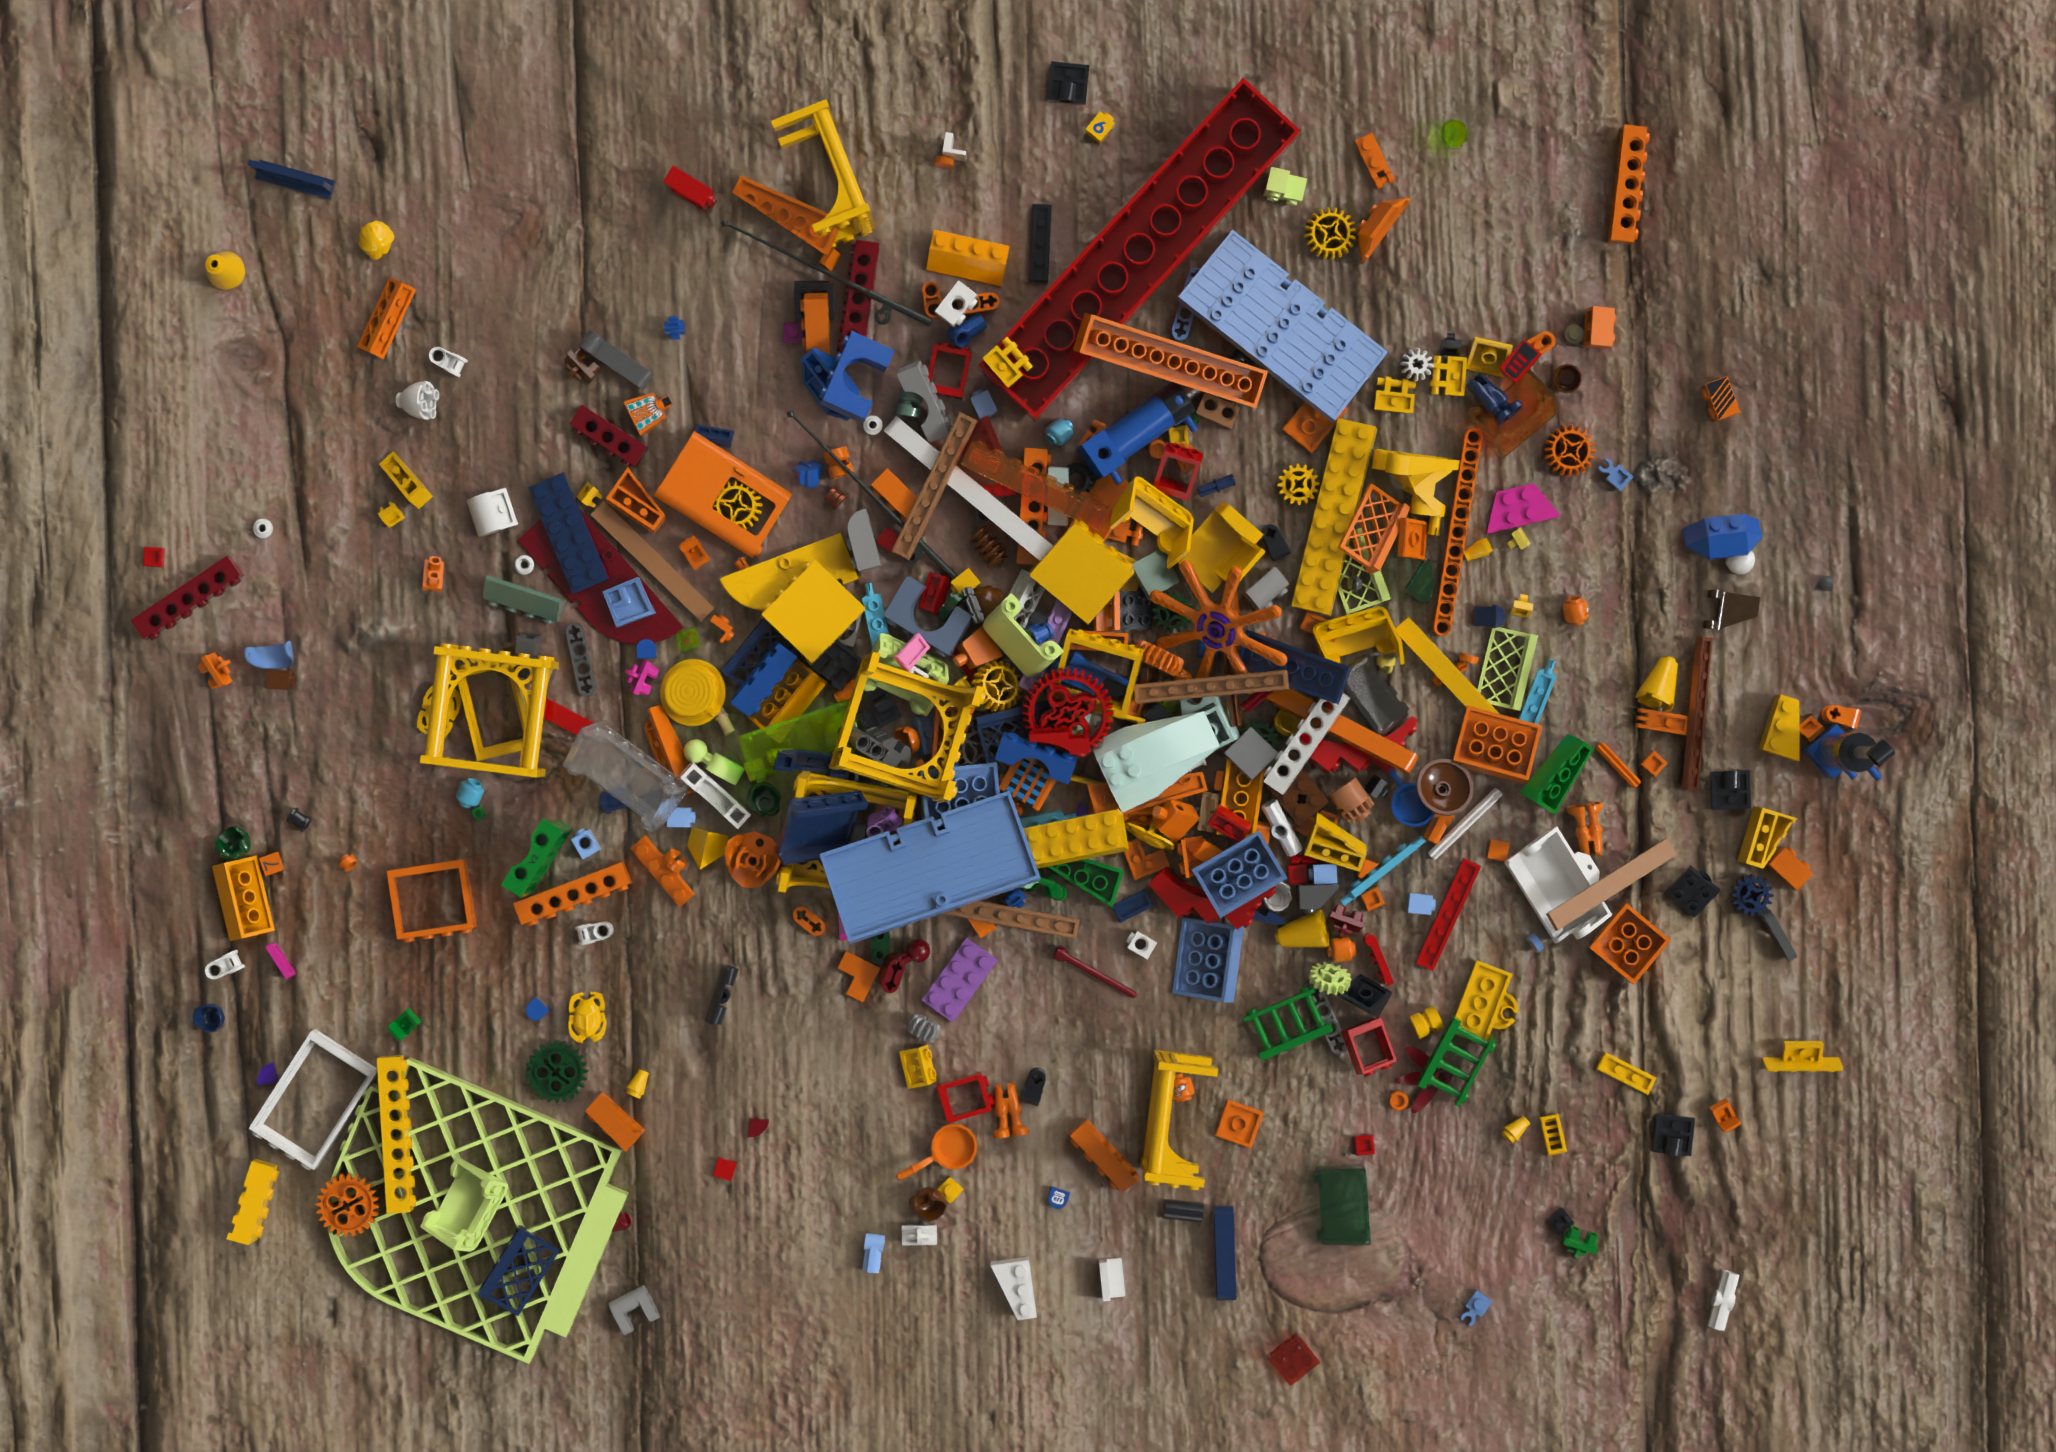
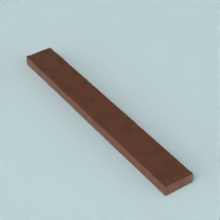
[1682,636,1713,791]

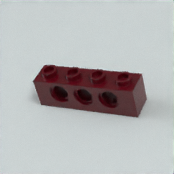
[569,405,649,468]

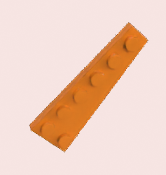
[732,175,840,256]
[1086,772,1208,815]

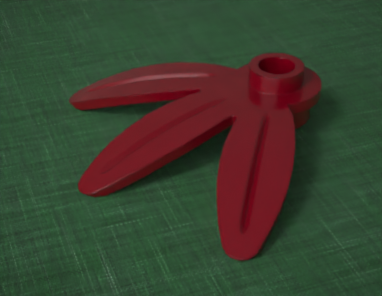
[1395,1046,1452,1113]

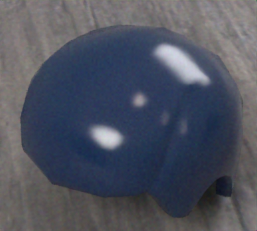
[193,1004,225,1032]

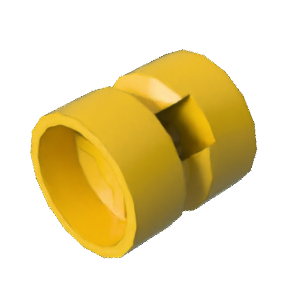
[1409,1005,1444,1039]

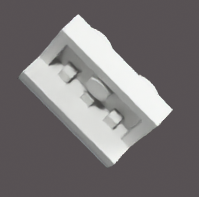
[467,488,518,537]

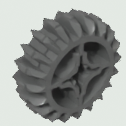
[959,725,1003,770]

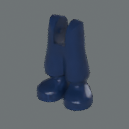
[1466,374,1523,426]

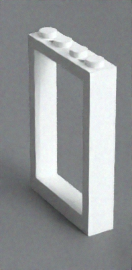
[249,1029,378,1170]

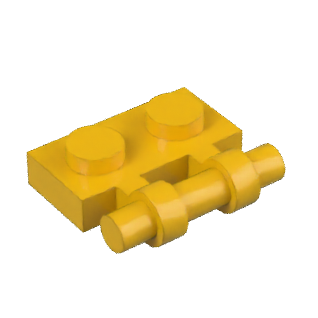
[982,337,1033,388]
[1430,355,1467,397]
[1374,376,1416,414]

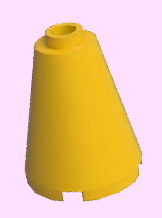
[205,251,246,290]
[1635,656,1678,712]
[1275,909,1330,947]

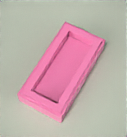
[893,633,930,672]

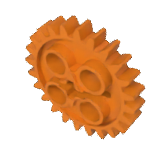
[315,1173,380,1237]

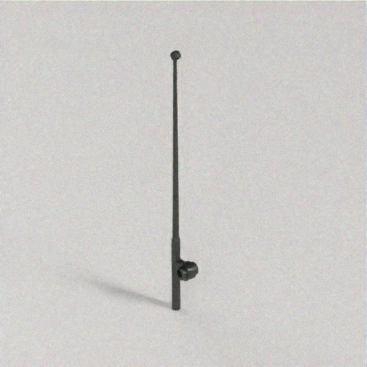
[721,220,933,327]
[787,411,958,580]

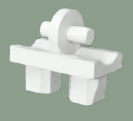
[902,1225,937,1246]

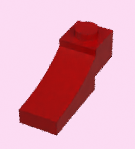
[1029,727,1090,757]

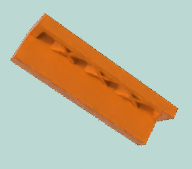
[357,277,416,359]
[1093,554,1120,632]

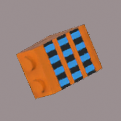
[998,758,1056,811]

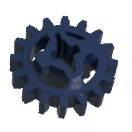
[1730,874,1774,916]

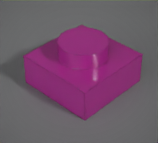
[783,322,803,343]

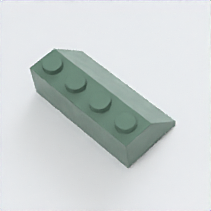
[483,575,566,624]

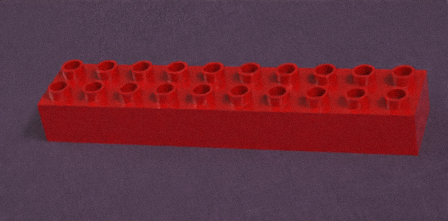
[978,78,1301,422]

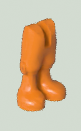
[1567,802,1603,857]
[993,1082,1029,1139]

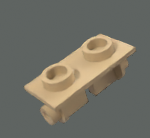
[1197,792,1221,832]

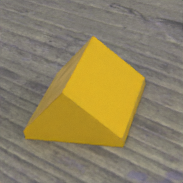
[1466,337,1513,377]

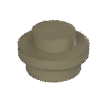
[1564,325,1584,344]

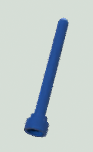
[1069,650,1129,688]

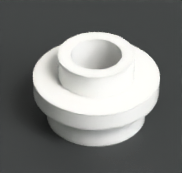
[863,416,883,435]
[253,519,273,538]
[515,555,534,575]

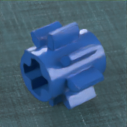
[664,316,685,340]
[1003,888,1026,908]

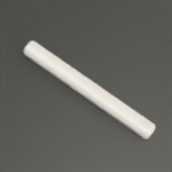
[1428,788,1502,860]

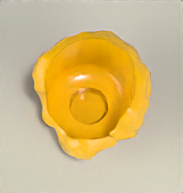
[358,221,395,260]

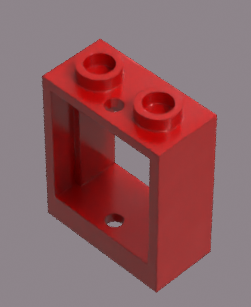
[663,165,717,212]
[928,342,972,400]
[1153,442,1203,501]
[1341,1017,1397,1077]
[937,1071,995,1123]

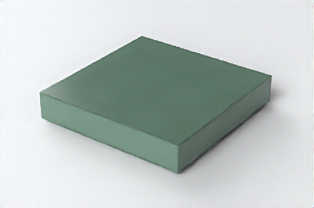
[1133,549,1180,600]

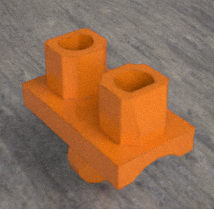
[422,556,444,593]
[198,652,233,689]

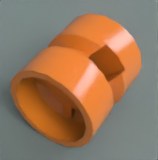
[823,446,854,480]

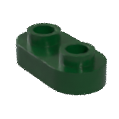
[938,592,964,622]
[870,931,890,964]

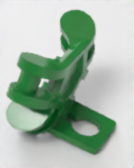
[1019,868,1067,901]

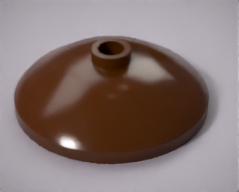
[1416,759,1474,816]

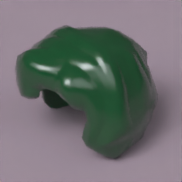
[747,782,781,817]
[215,826,251,861]

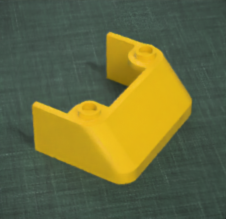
[1110,477,1194,569]
[1313,606,1405,665]

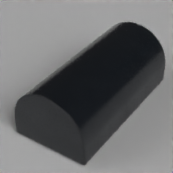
[1163,1199,1204,1223]

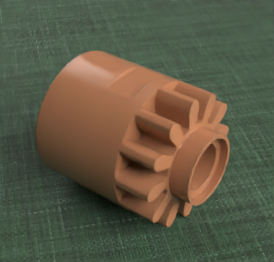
[1328,777,1375,823]

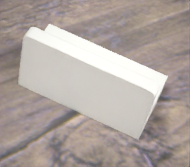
[943,132,967,162]
[1099,1258,1125,1301]

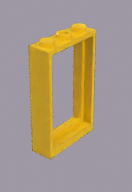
[456,660,526,761]

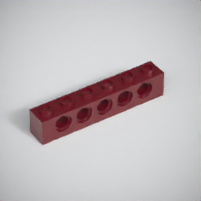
[837,239,880,353]
[131,556,244,641]

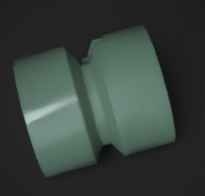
[896,387,923,419]

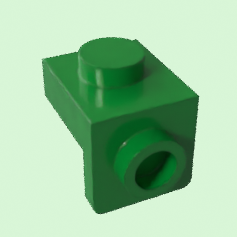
[387,1008,422,1042]

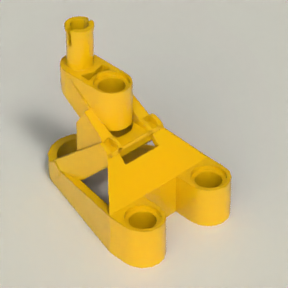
[1371,449,1460,536]

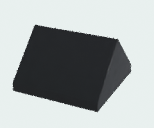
[1338,974,1392,1018]

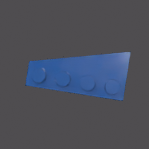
[730,640,797,717]

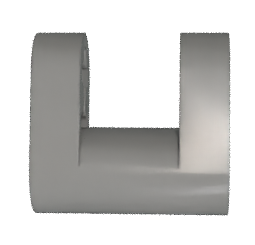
[609,1285,660,1335]

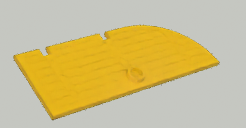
[719,533,858,610]

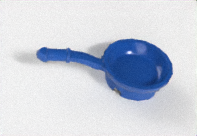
[1389,769,1435,827]

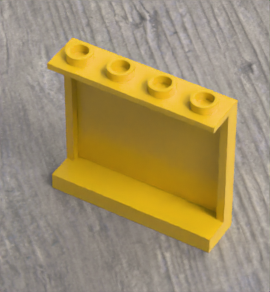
[1029,519,1134,624]
[761,560,866,665]

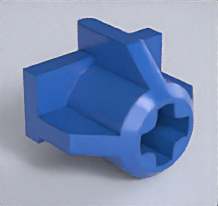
[792,460,823,488]

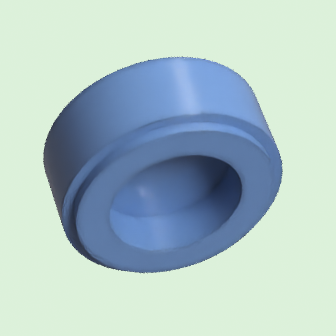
[1526,934,1544,953]

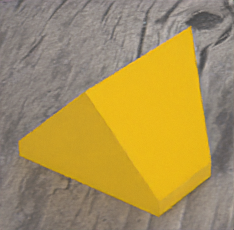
[687,827,729,869]

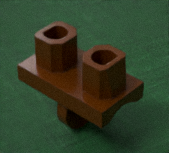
[565,347,600,385]

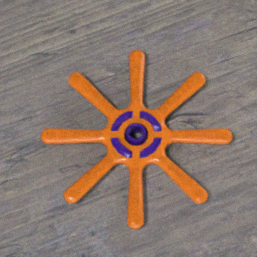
[1150,560,1287,694]

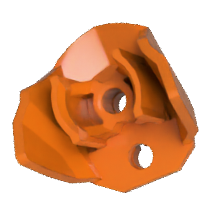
[724,831,781,888]

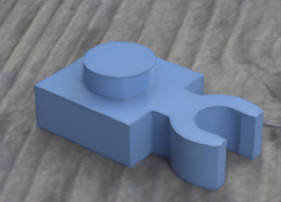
[1597,458,1634,492]
[1460,1289,1492,1326]

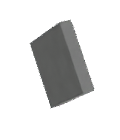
[1223,727,1278,781]

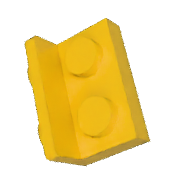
[899,1044,936,1089]

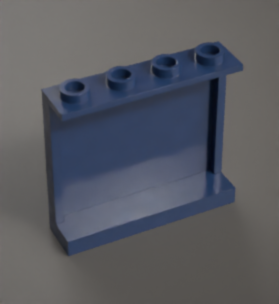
[776,791,868,865]

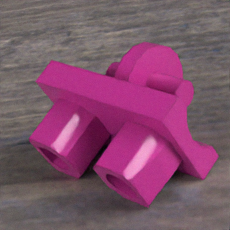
[624,659,659,695]

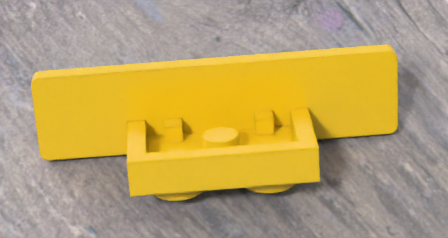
[1762,1041,1843,1072]

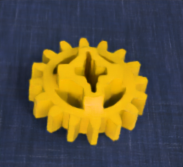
[1277,463,1320,506]

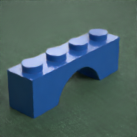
[995,732,1078,784]

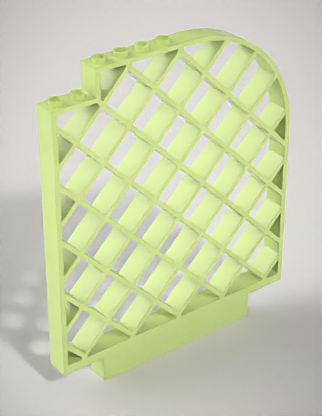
[328,1057,629,1364]

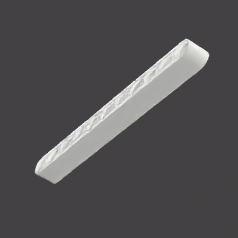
[884,416,1053,561]

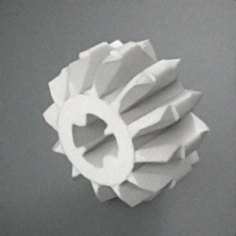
[1400,348,1434,381]

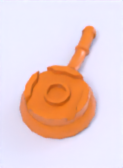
[896,1124,977,1180]

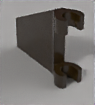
[1703,589,1760,630]

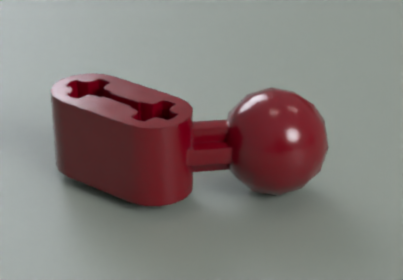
[878,938,930,993]

